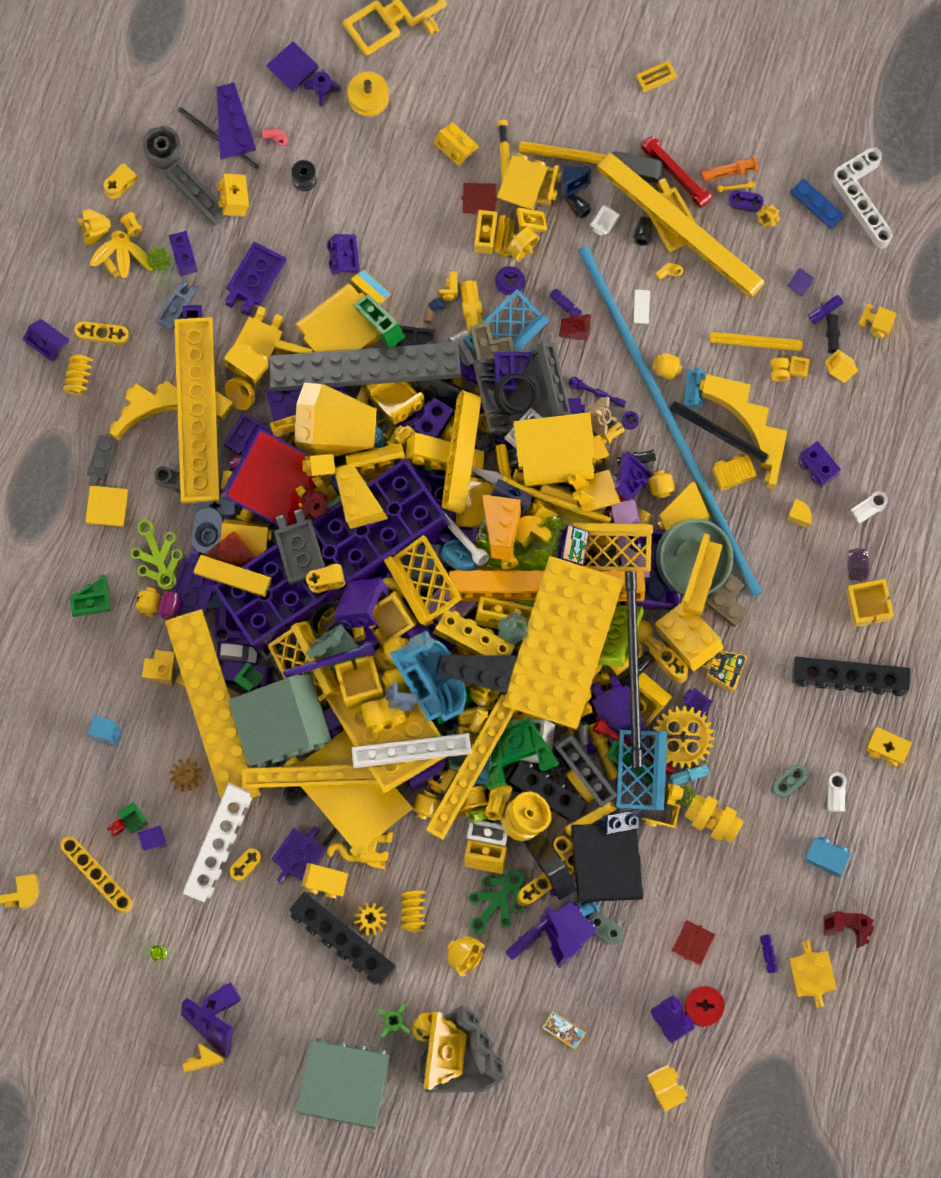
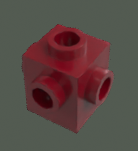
[300,487,329,518]

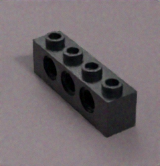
[505,760,586,822]

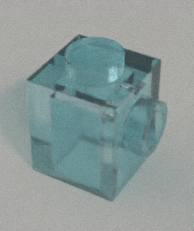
[498,612,529,645]

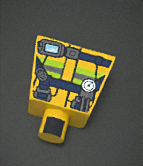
[701,651,747,693]

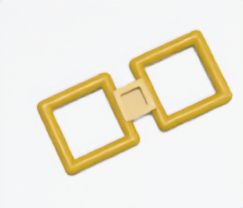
[342,0,446,56]

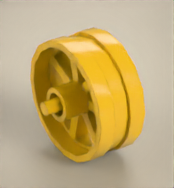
[506,227,539,261]

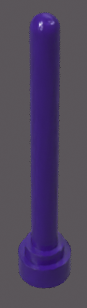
[283,640,376,677]

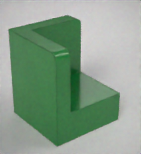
[234,662,264,693]
[117,802,148,834]

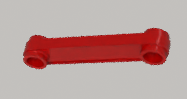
[640,136,712,208]

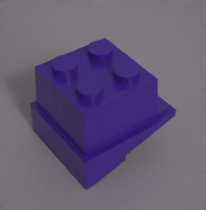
[534,901,596,969]

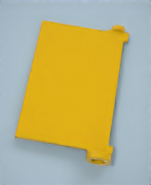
[282,730,413,857]

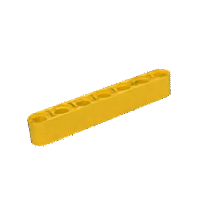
[442,390,481,514]

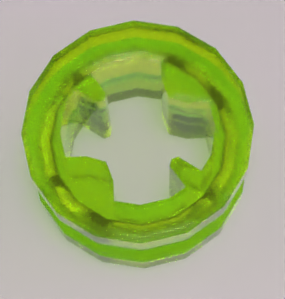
[678,786,695,805]

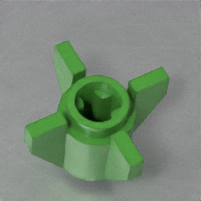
[376,1003,411,1038]

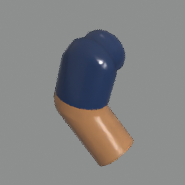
[424,298,445,323]

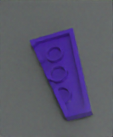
[216,82,256,160]

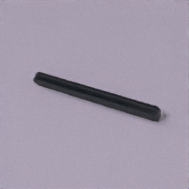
[670,401,769,464]

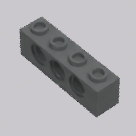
[554,730,617,807]

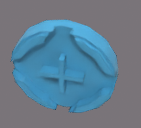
[441,540,477,571]

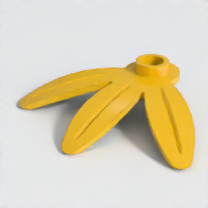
[90,231,154,278]

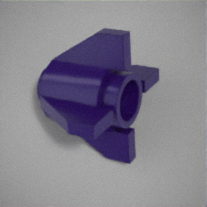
[304,69,341,106]

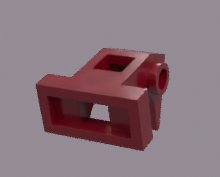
[823,911,874,948]

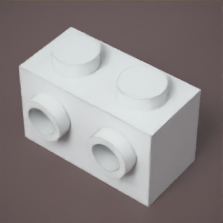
[467,819,508,846]

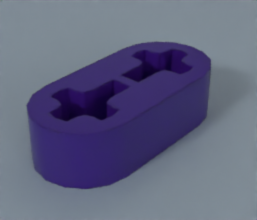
[728,190,764,212]

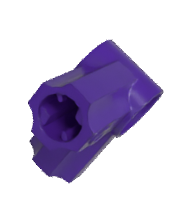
[213,606,251,645]

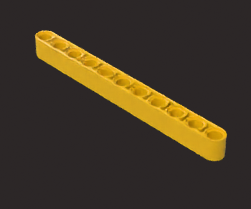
[596,153,764,298]

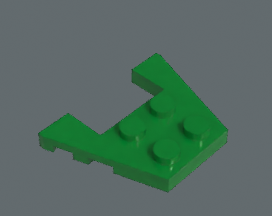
[486,717,559,791]

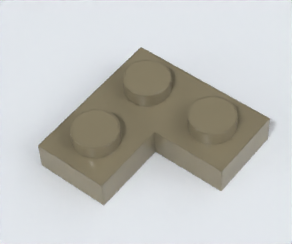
[470,322,515,360]
[706,573,748,627]

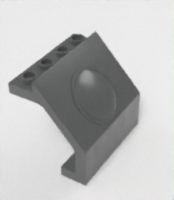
[473,343,571,436]

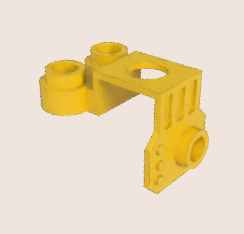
[641,783,684,828]

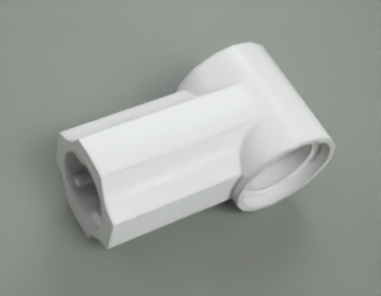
[850,491,888,524]
[827,772,847,812]

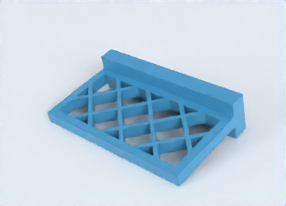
[463,289,549,354]
[616,730,667,811]

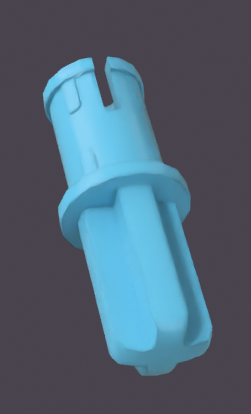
[670,763,709,785]

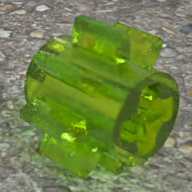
[147,247,170,271]

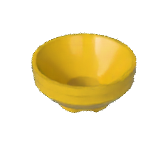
[225,377,255,411]

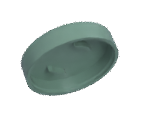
[656,519,733,595]

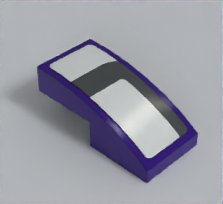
[217,642,259,665]

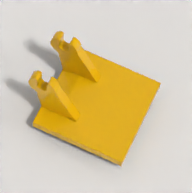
[568,470,620,513]

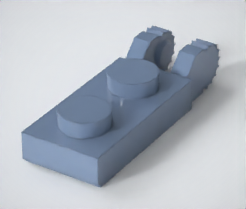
[155,279,197,332]

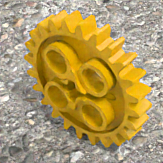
[652,706,715,769]

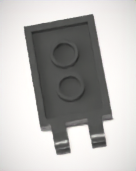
[274,509,325,585]

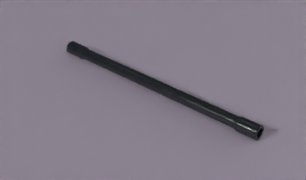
[625,571,643,767]

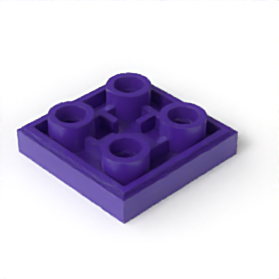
[266,41,319,92]

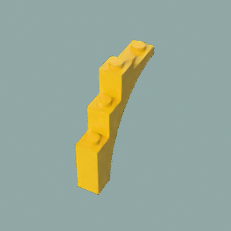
[109,380,234,441]

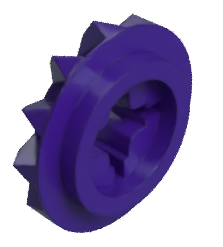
[495,266,525,295]

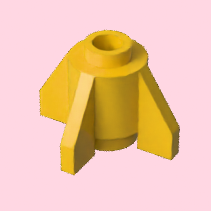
[77,209,111,246]

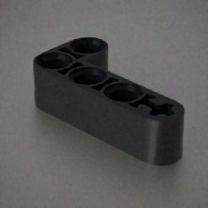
[524,831,577,900]

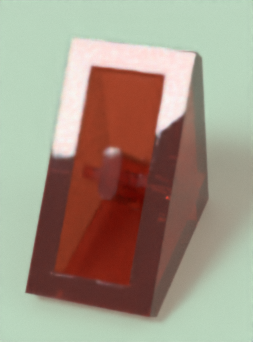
[559,314,591,341]

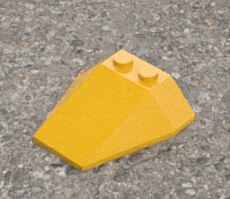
[294,383,377,457]

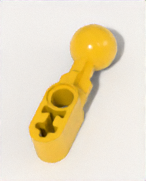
[637,619,688,684]

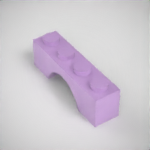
[609,499,650,578]

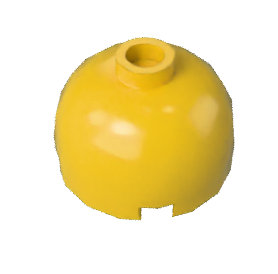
[447,936,485,976]

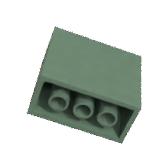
[228,674,331,768]
[296,1038,390,1129]

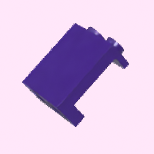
[334,578,389,629]

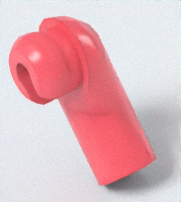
[263,129,288,146]

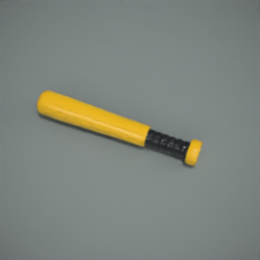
[497,120,511,182]

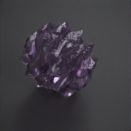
[847,548,869,581]

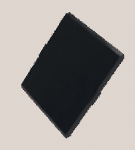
[571,824,643,902]

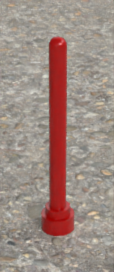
[592,717,674,775]

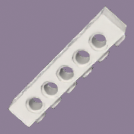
[183,782,252,902]

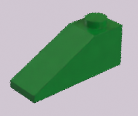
[354,294,405,348]

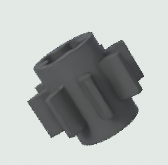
[474,430,491,452]

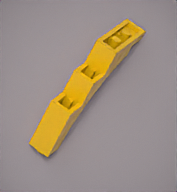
[699,374,787,489]

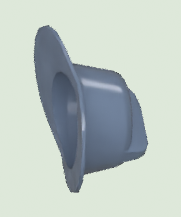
[192,507,222,553]

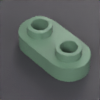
[773,764,807,798]
[588,913,623,945]

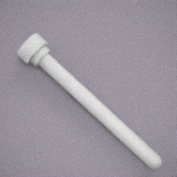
[443,511,489,566]

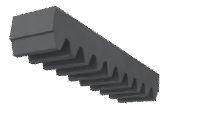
[164,159,227,226]

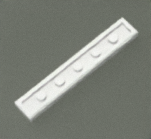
[352,733,471,768]

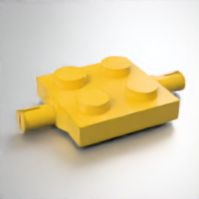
[789,941,837,1008]

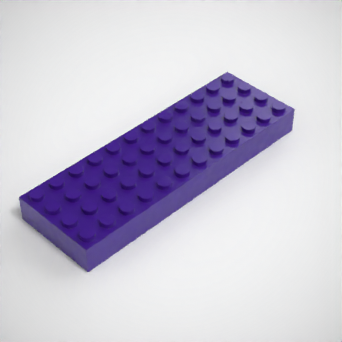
[213,458,451,653]

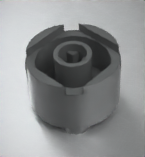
[143,126,182,170]

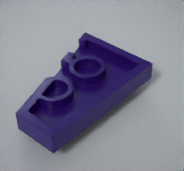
[181,998,233,1058]

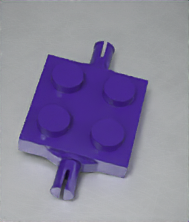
[271,825,326,885]

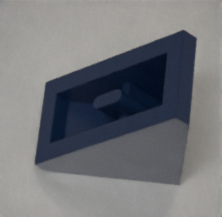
[561,166,591,198]

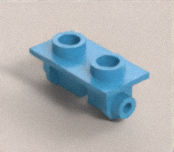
[684,367,706,409]

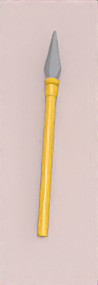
[471,468,611,524]

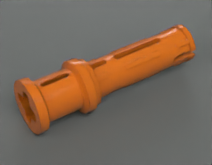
[701,155,759,182]

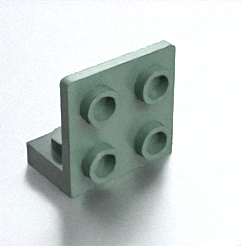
[305,624,363,673]

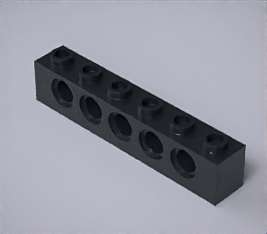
[791,656,911,696]
[289,892,396,985]

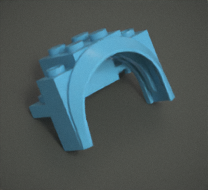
[390,631,466,721]

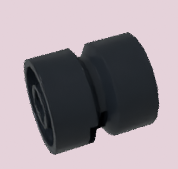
[291,160,317,192]

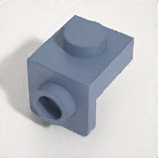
[385,682,417,711]

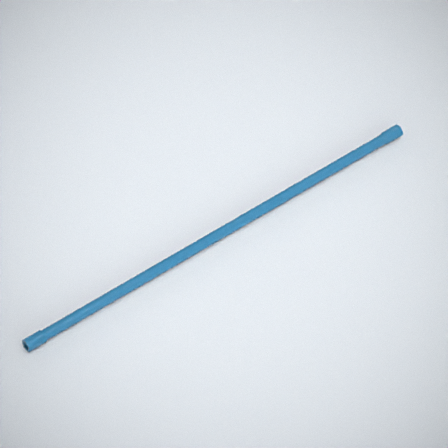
[578,245,763,597]

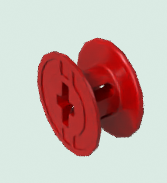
[684,986,725,1027]

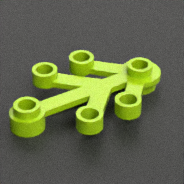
[131,520,184,590]

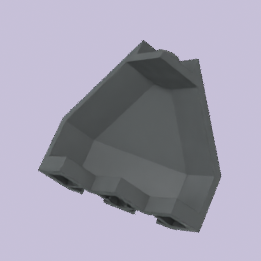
[412,1005,505,1093]

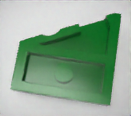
[70,575,111,617]

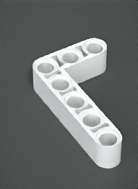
[832,148,892,248]

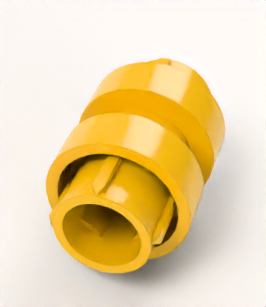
[685,794,744,843]

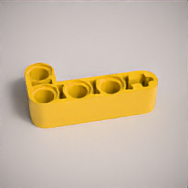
[516,836,575,906]

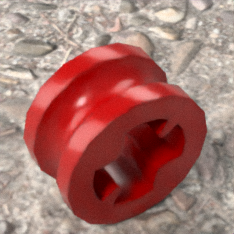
[107,819,127,837]

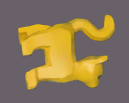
[327,831,393,869]

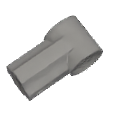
[448,329,477,368]

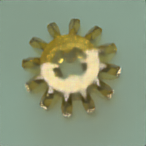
[169,759,202,792]

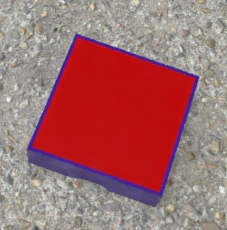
[220,428,321,528]

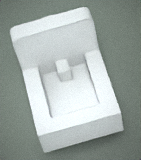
[590,205,620,235]

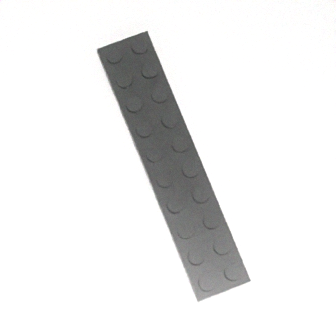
[269,342,461,392]

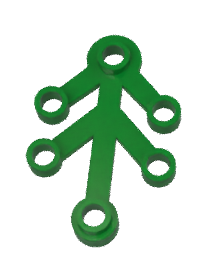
[469,870,525,933]

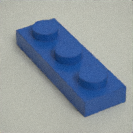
[790,178,845,230]

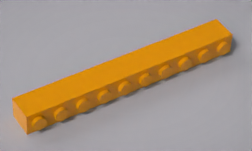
[449,570,645,601]

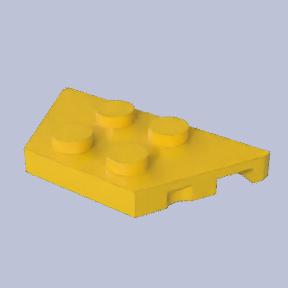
[423,1012,467,1090]

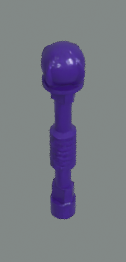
[568,377,626,408]

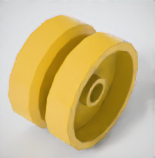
[501,792,551,841]

